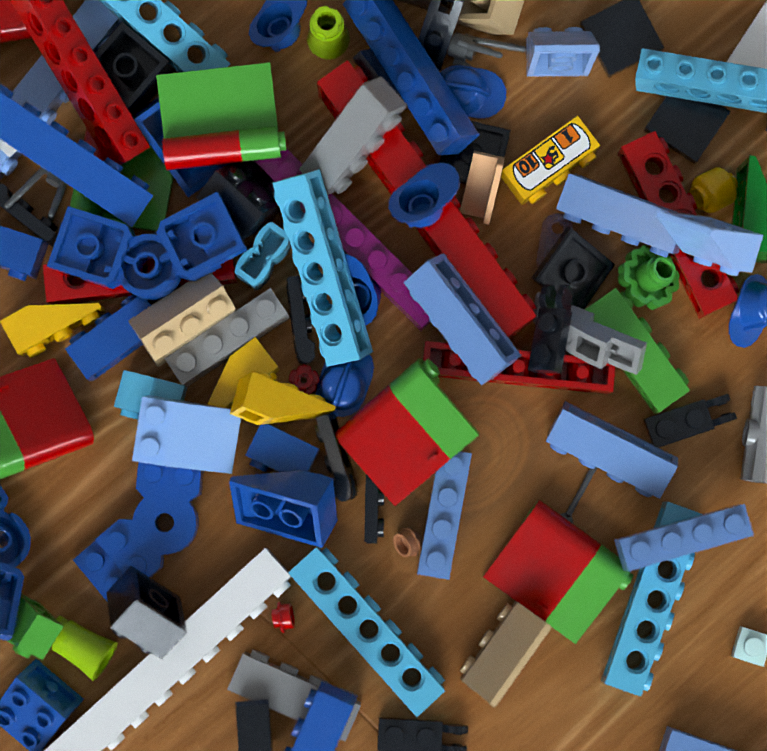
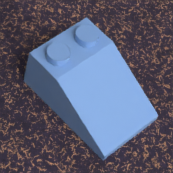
[526,27,600,77]
[656,210,764,276]
[132,395,241,474]

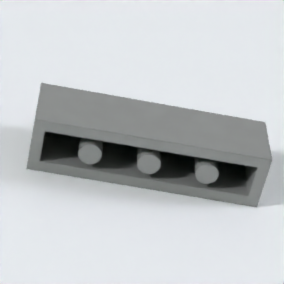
[299,77,407,195]
[165,288,290,387]
[227,649,361,741]

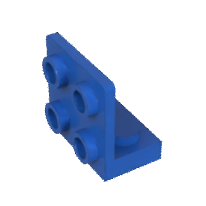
[0,659,84,751]

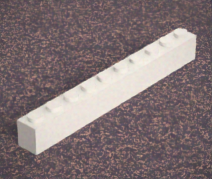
[44,548,291,751]

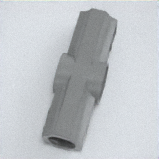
[740,386,767,484]

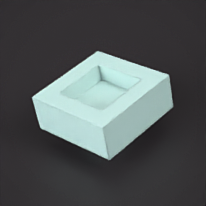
[731,626,767,667]

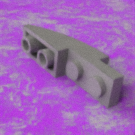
[533,292,647,375]

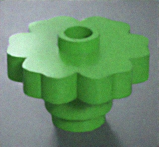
[618,246,679,310]

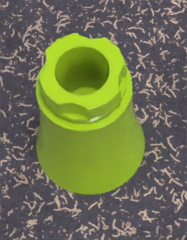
[307,6,350,60]
[51,615,118,681]

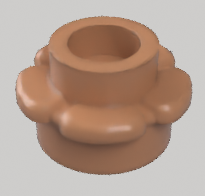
[393,527,422,557]

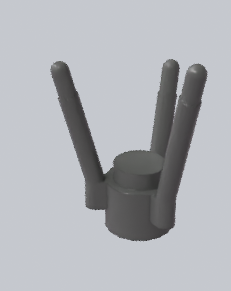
[447,32,526,67]
[4,167,68,221]

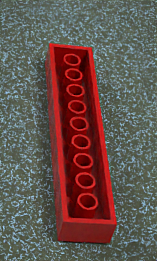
[317,60,537,339]

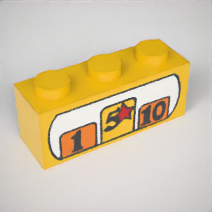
[501,116,600,205]

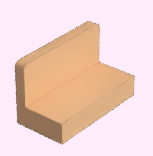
[460,151,505,225]

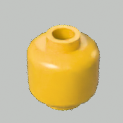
[690,167,738,213]

